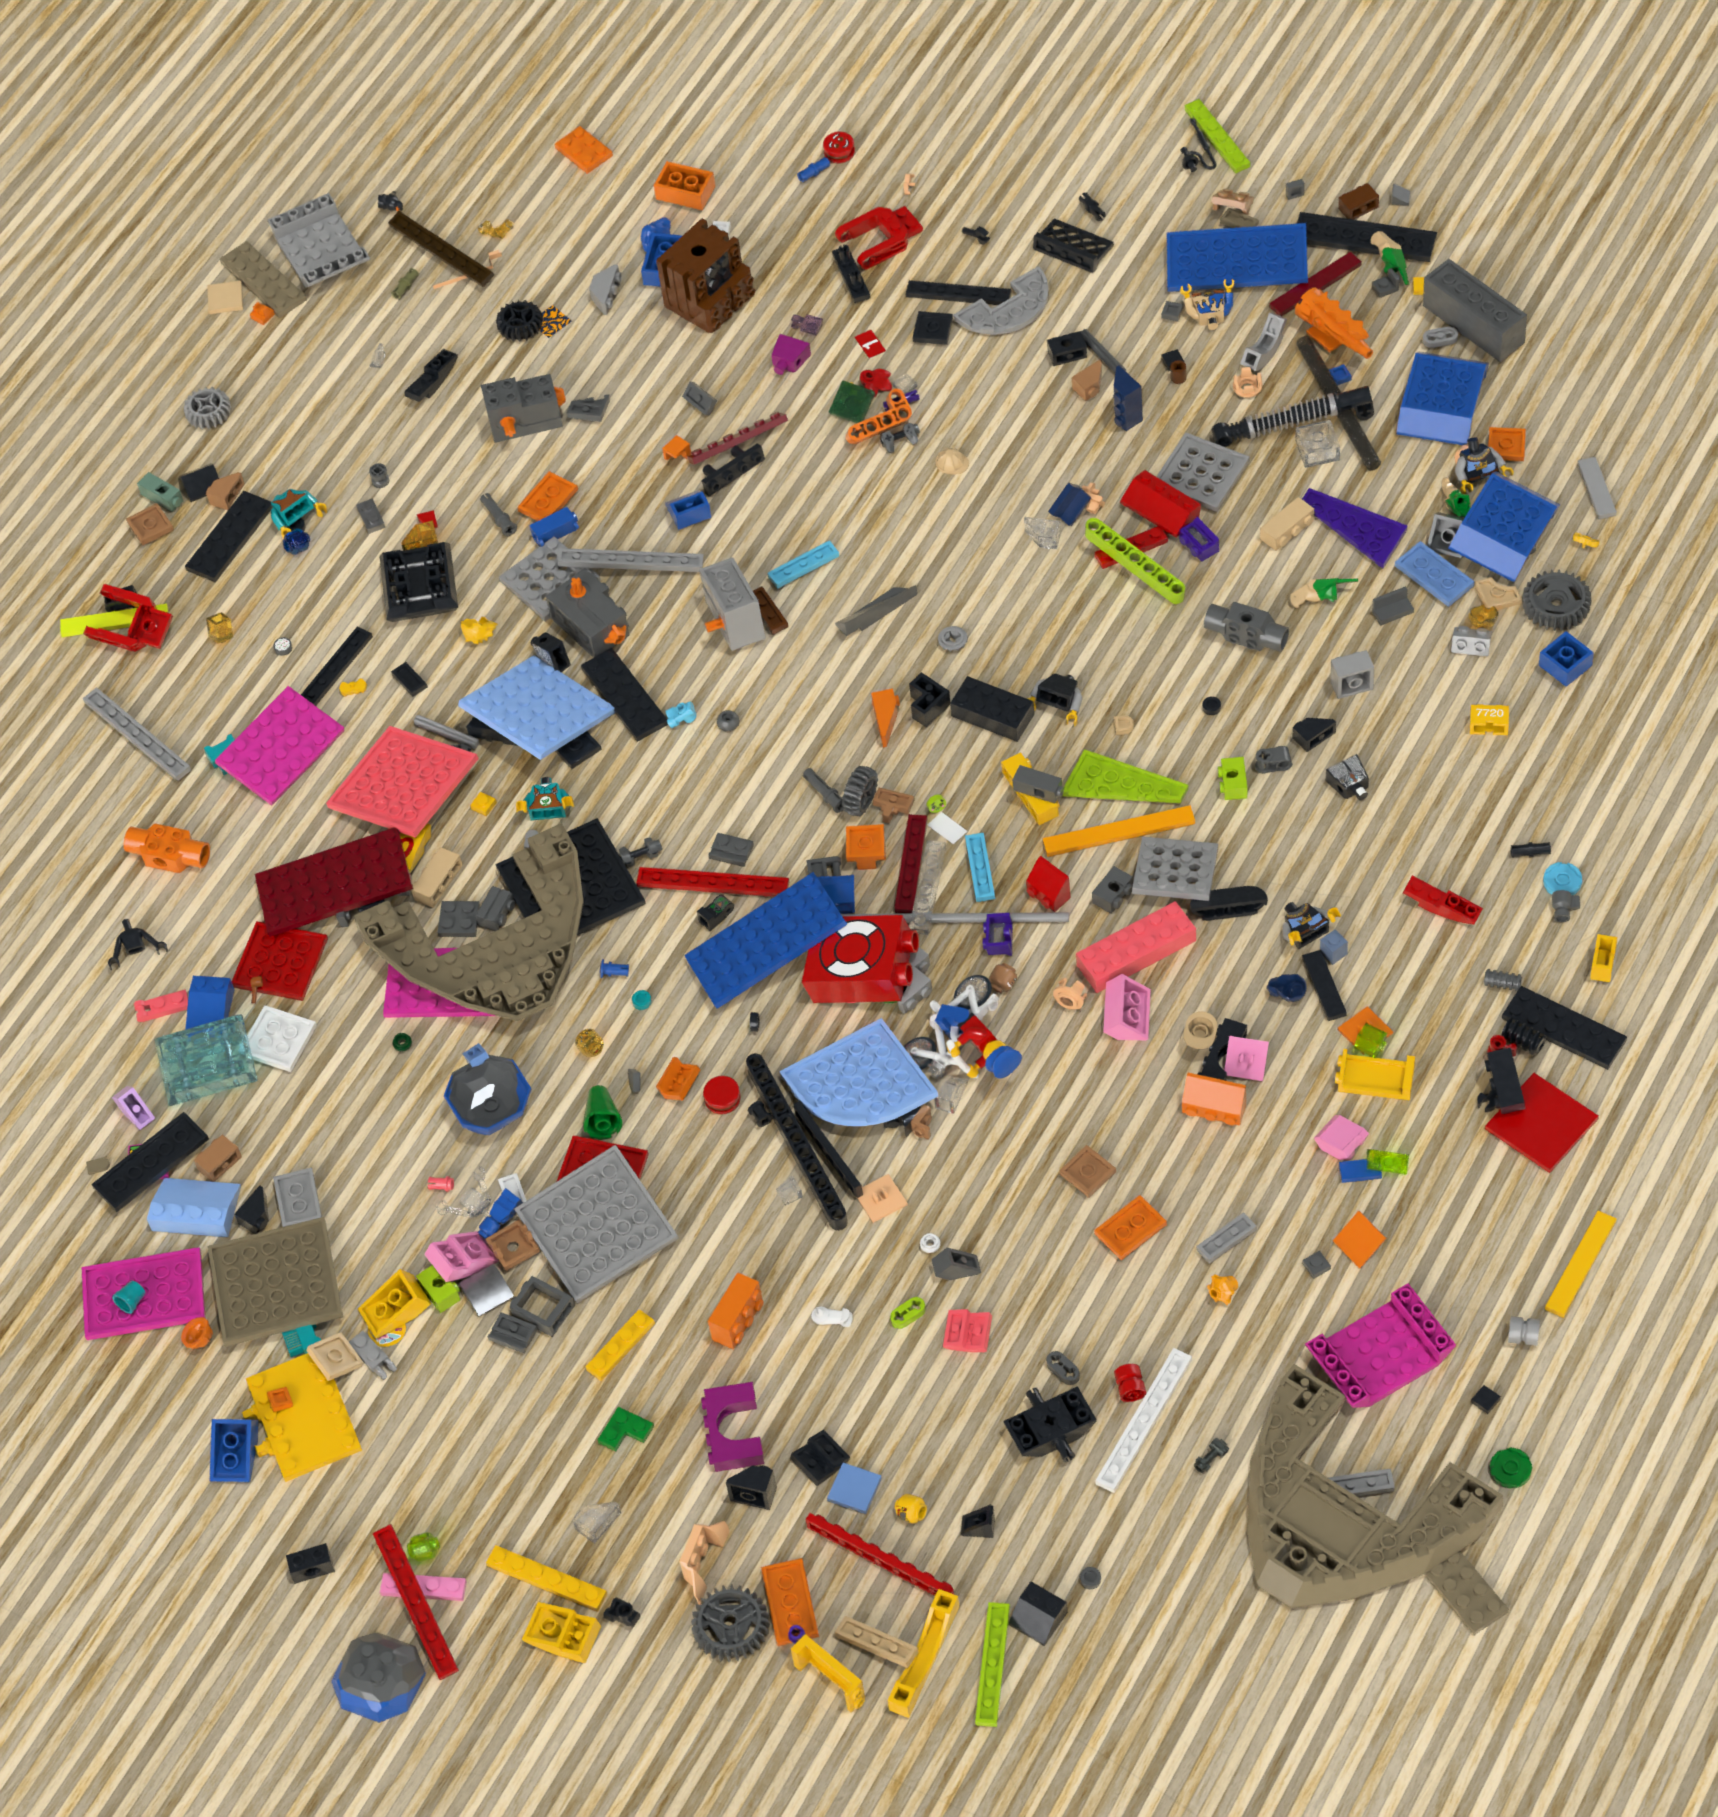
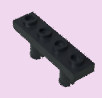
[832,245,871,303]
[701,443,765,496]

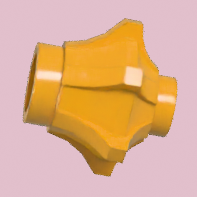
[1207,1274,1238,1305]

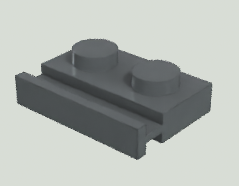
[708,833,754,867]
[487,1312,538,1354]

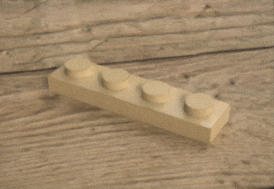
[834,1616,919,1668]

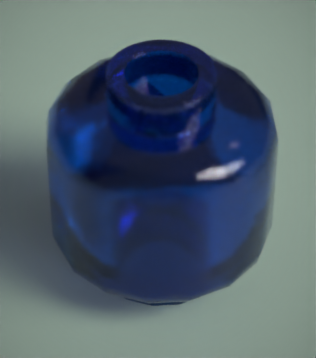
[283,529,310,555]

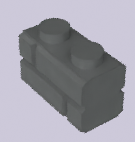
[475,886,515,931]

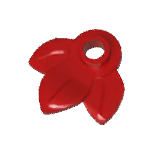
[859,369,892,397]

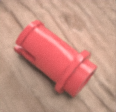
[428,1176,454,1192]

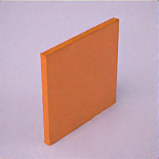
[1337,1006,1394,1055]
[1333,1211,1387,1268]

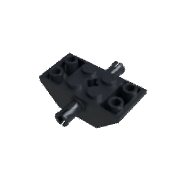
[1003,1386,1097,1462]

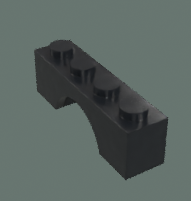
[1198,1018,1247,1081]

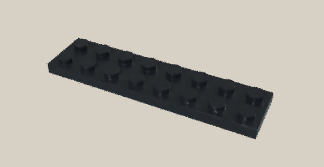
[1297,212,1437,262]

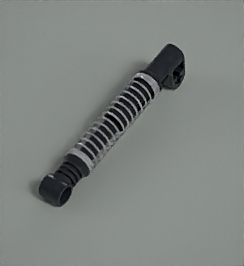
[1211,386,1374,447]

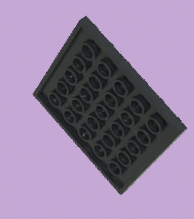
[495,818,646,935]

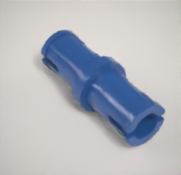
[797,157,830,182]

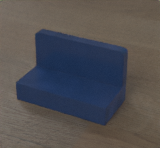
[1048,482,1091,526]

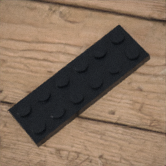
[185,490,273,583]
[581,648,668,742]
[1502,986,1627,1070]
[91,1112,209,1212]

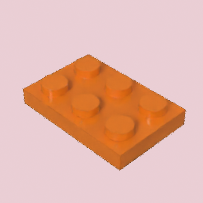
[555,126,613,174]
[517,471,578,521]
[1094,1195,1167,1260]

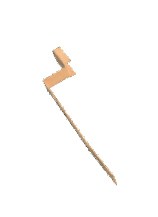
[433,250,502,289]

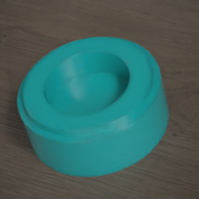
[632,990,652,1010]

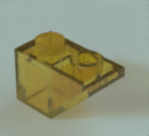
[401,521,438,551]

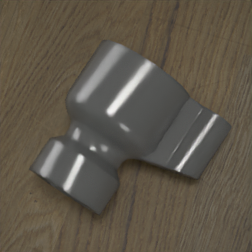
[1552,890,1580,922]

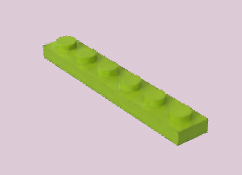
[1184,99,1250,174]
[975,1602,1010,1727]

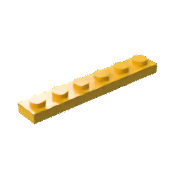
[486,1545,607,1612]

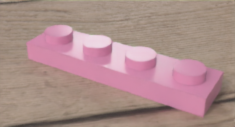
[380,1573,467,1601]

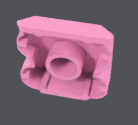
[1314,1115,1369,1160]

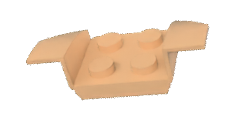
[679,1521,730,1605]

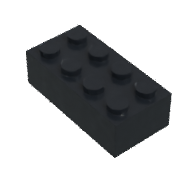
[950,676,1035,742]

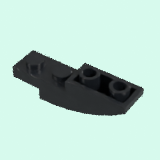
[404,349,458,402]

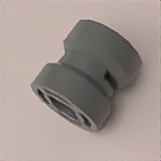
[369,463,390,488]

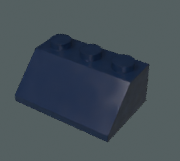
[1113,365,1143,431]

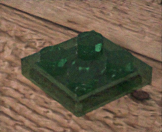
[829,380,876,423]

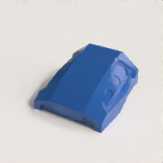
[817,875,855,914]

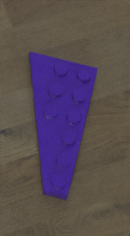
[1302,488,1408,569]

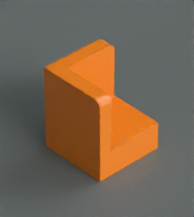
[662,435,692,460]

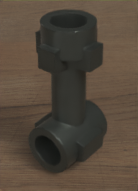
[1194,1437,1230,1473]

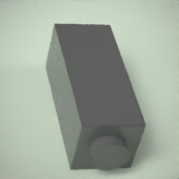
[1012,765,1064,803]

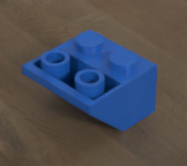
[665,490,711,530]

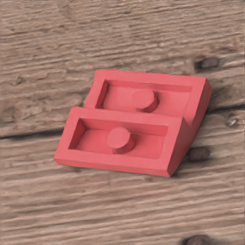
[943,1309,992,1352]

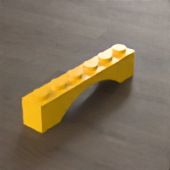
[888,1589,960,1718]

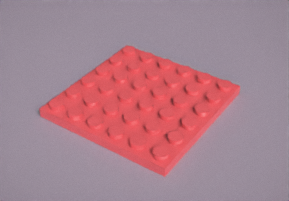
[326,726,478,838]

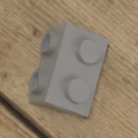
[1451,626,1492,656]

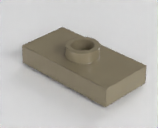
[1220,208,1259,228]

